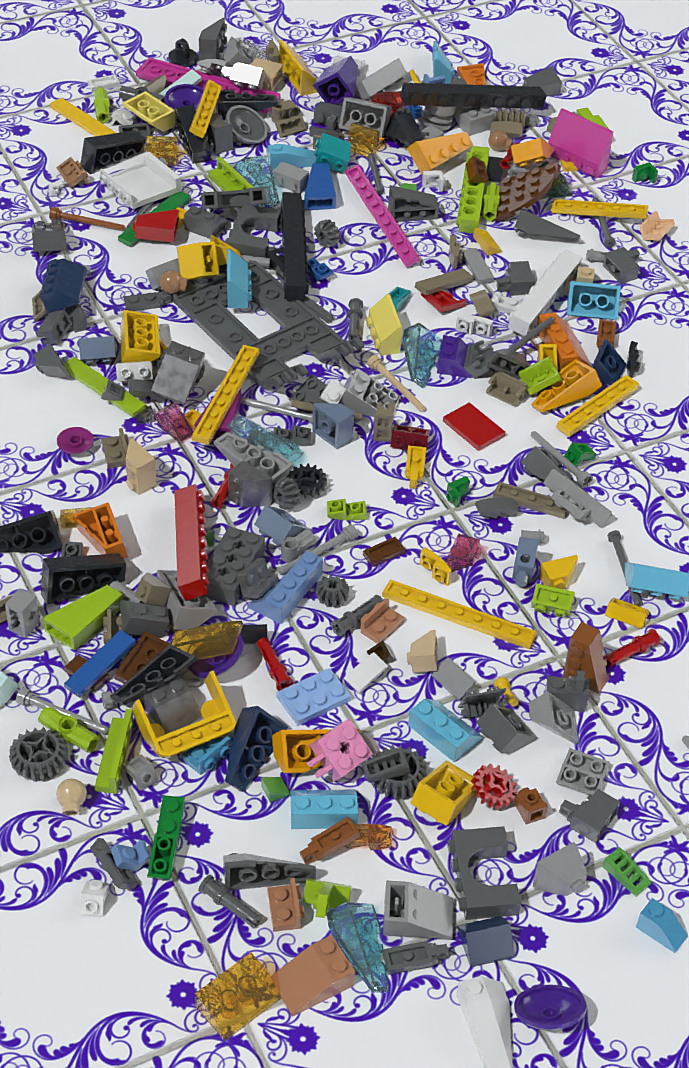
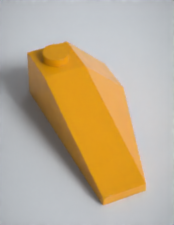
[531,359,602,412]
[272,729,360,774]

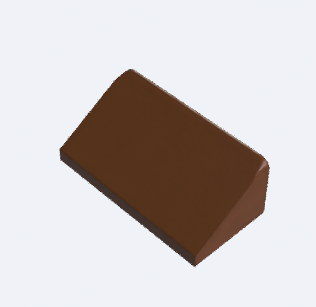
[466,156,489,183]

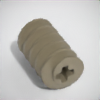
[495,108,526,130]

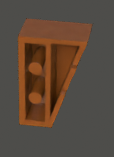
[562,622,610,694]

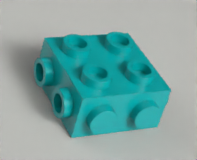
[314,133,351,173]

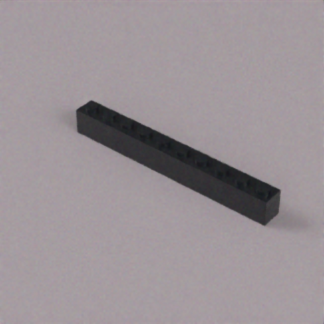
[400,83,547,109]
[281,192,309,301]

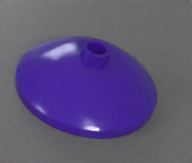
[164,84,204,114]
[190,629,244,678]
[514,985,587,1031]

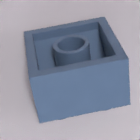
[79,336,116,364]
[312,403,354,450]
[254,505,311,547]

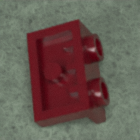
[390,424,430,450]

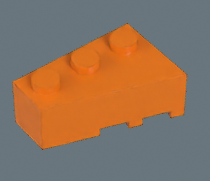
[72,502,128,559]

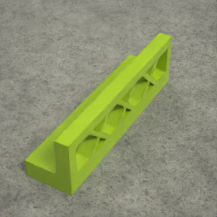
[208,157,254,209]
[95,709,134,794]

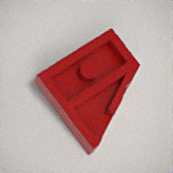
[421,290,467,312]

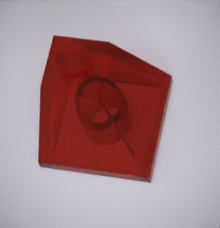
[370,91,405,111]

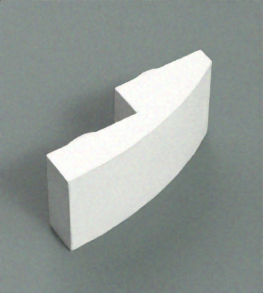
[456,315,493,337]
[344,652,388,694]

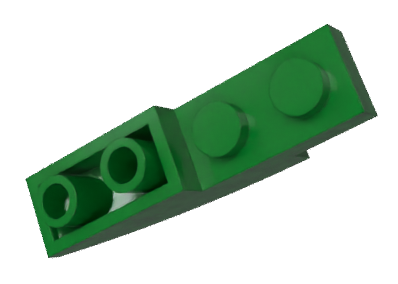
[147,795,186,880]

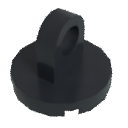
[168,38,197,67]

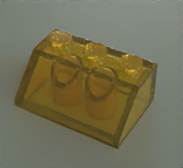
[170,621,243,660]
[195,952,281,1041]

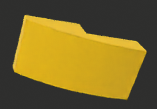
[419,547,452,586]

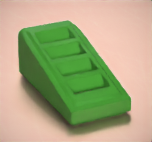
[603,847,652,897]

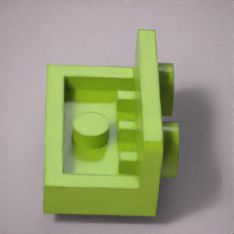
[518,357,561,395]
[531,583,575,617]

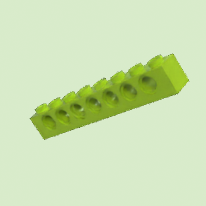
[456,146,490,233]

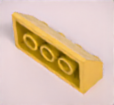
[279,40,318,96]
[120,310,160,363]

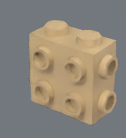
[250,58,283,91]

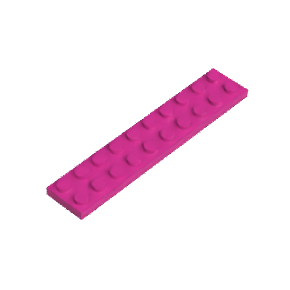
[135,57,281,114]

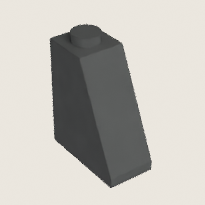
[522,67,562,96]

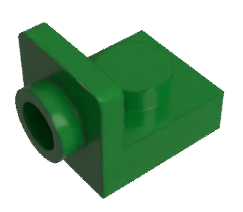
[632,162,658,183]
[564,443,597,467]
[446,476,470,508]

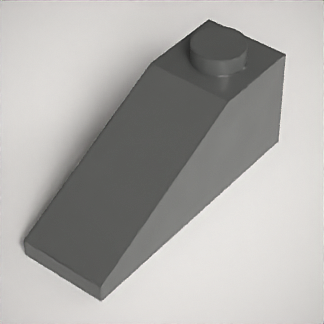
[485,349,531,380]

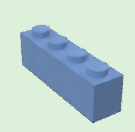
[248,551,323,624]

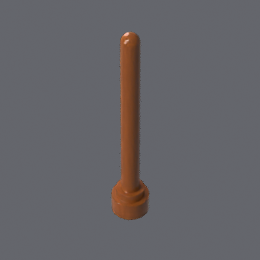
[49,207,125,231]

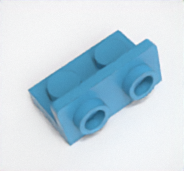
[183,736,231,775]

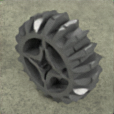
[9,726,68,782]
[370,745,427,800]

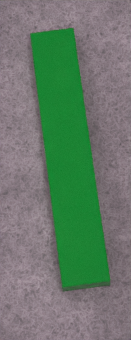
[118,191,191,247]

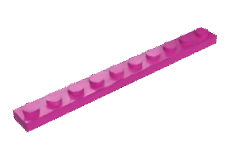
[345,164,420,268]

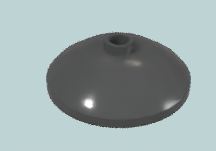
[226,105,268,145]

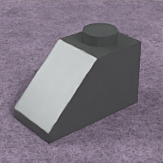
[33,344,70,377]

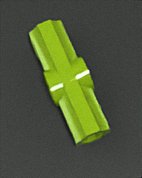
[94,87,110,123]
[483,182,500,222]
[38,706,99,753]

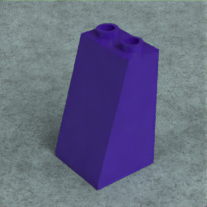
[313,56,358,105]

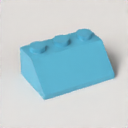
[227,249,251,308]
[567,281,621,320]
[625,562,689,600]
[408,699,483,763]
[290,789,358,829]

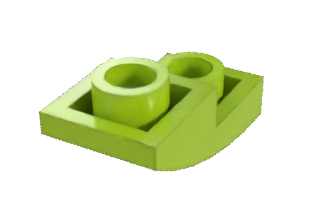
[327,498,367,520]

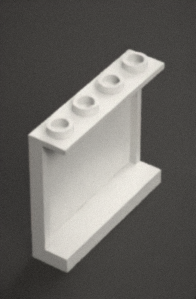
[99,152,182,209]

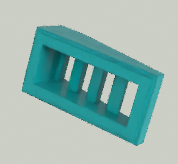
[388,287,412,312]

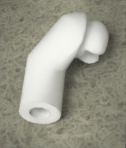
[48,179,65,196]

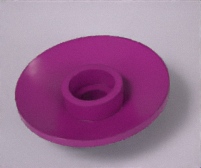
[57,427,94,454]

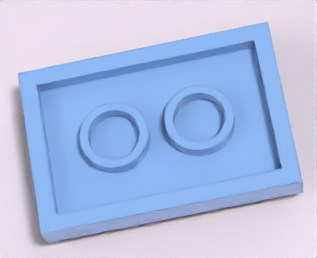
[276,668,351,726]

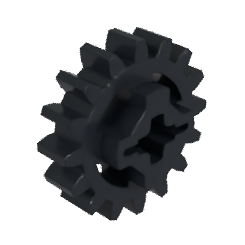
[287,463,327,498]

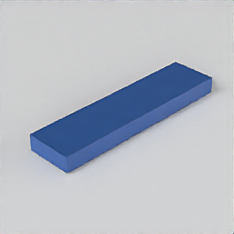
[64,630,136,698]

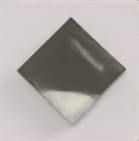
[135,405,155,425]

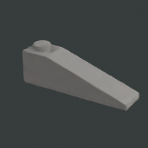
[214,432,294,489]
[157,570,217,631]

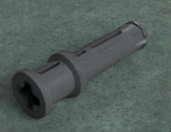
[348,298,363,340]
[331,595,383,637]
[198,874,262,929]

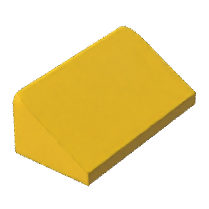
[473,228,502,256]
[605,598,650,628]

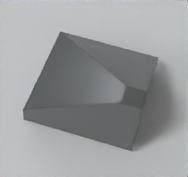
[101,380,125,401]

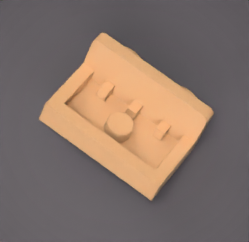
[640,211,675,241]

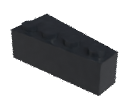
[175,105,213,164]
[80,130,146,175]
[41,553,126,605]

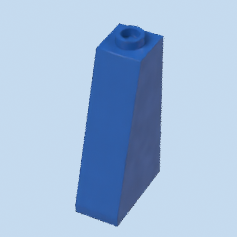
[304,162,336,211]

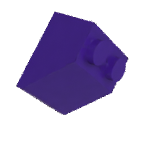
[437,335,471,378]

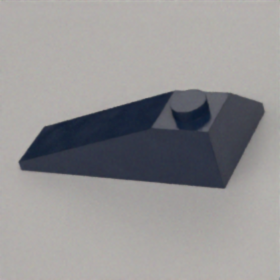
[225,706,288,792]

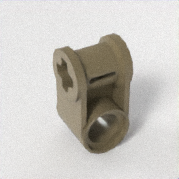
[272,100,301,123]

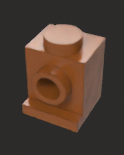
[515,787,548,825]

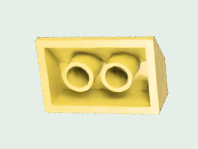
[122,91,175,132]
[366,294,402,356]

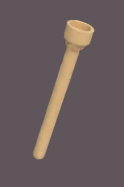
[367,355,425,411]

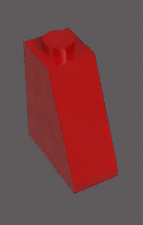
[132,209,179,243]

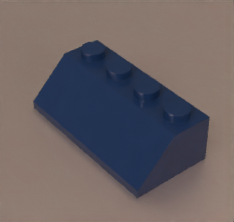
[40,258,87,313]

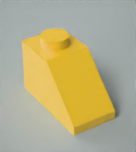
[539,554,578,589]

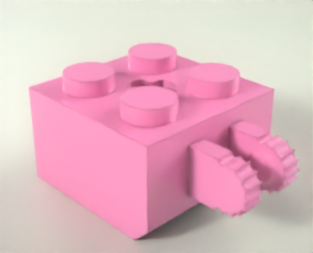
[307,719,373,781]

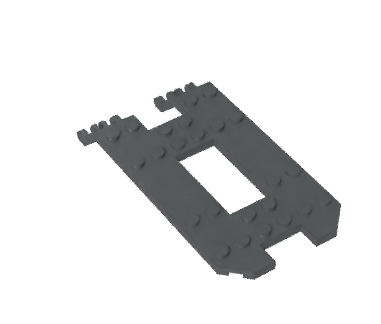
[173,260,364,388]

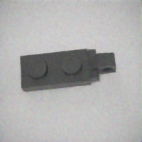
[123,291,171,311]
[90,838,138,889]
[382,941,449,975]

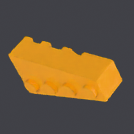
[407,132,473,175]

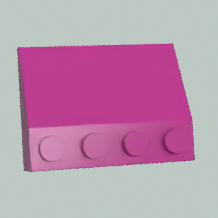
[548,108,614,178]

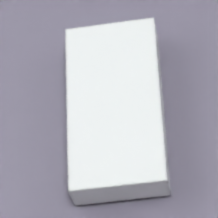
[87,75,120,92]

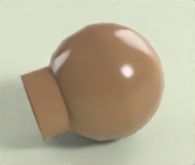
[488,130,514,151]
[160,270,188,294]

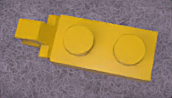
[405,446,426,488]

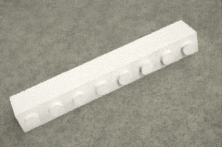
[508,249,583,336]

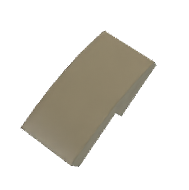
[266,40,279,63]
[490,121,523,139]
[448,235,463,269]
[469,289,495,317]

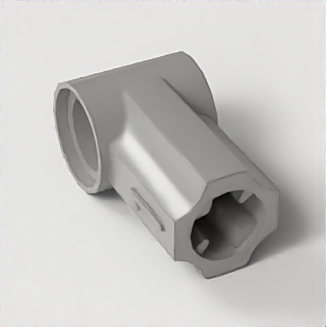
[281,529,316,563]

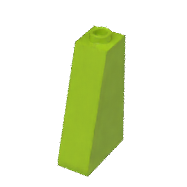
[43,585,123,651]

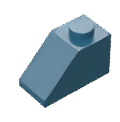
[636,898,687,953]

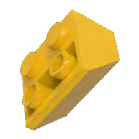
[176,241,219,280]

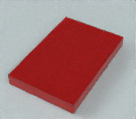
[443,402,506,451]

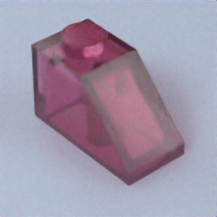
[153,402,194,443]
[446,533,482,572]

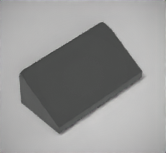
[118,123,151,138]
[309,126,342,139]
[65,304,87,333]

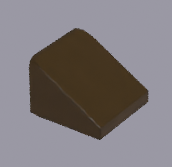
[367,640,396,664]

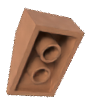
[270,935,355,1017]

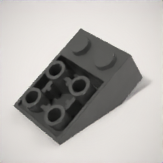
[199,18,227,61]
[32,220,67,252]

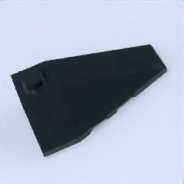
[216,90,278,120]
[384,107,424,145]
[0,509,62,553]
[110,645,197,705]

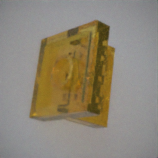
[347,122,385,158]
[146,136,179,166]

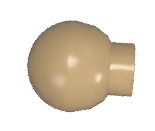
[56,778,87,816]

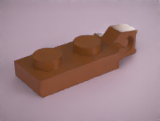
[596,319,616,348]
[299,817,361,864]

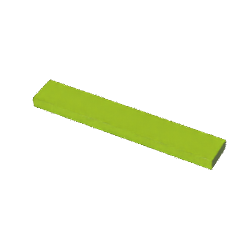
[63,357,147,418]

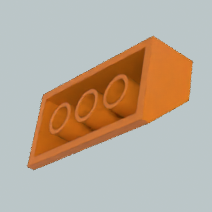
[537,312,592,372]

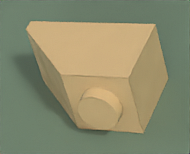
[576,267,595,283]
[407,630,438,673]

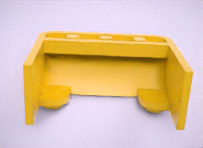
[132,670,236,758]

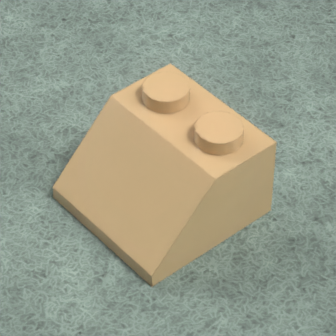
[125,438,157,495]

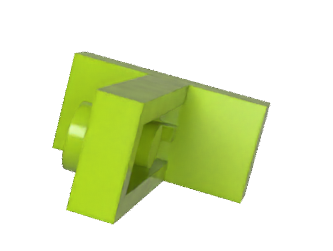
[303,878,352,918]

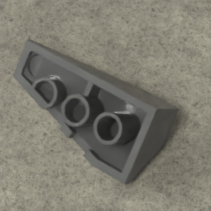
[513,209,581,240]
[521,446,588,493]
[223,853,316,891]

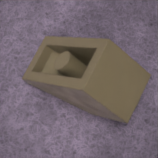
[135,572,171,606]

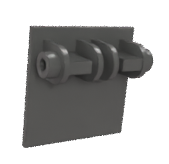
[288,374,327,414]
[458,687,506,719]

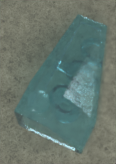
[402,322,442,388]
[227,415,304,463]
[326,902,389,993]

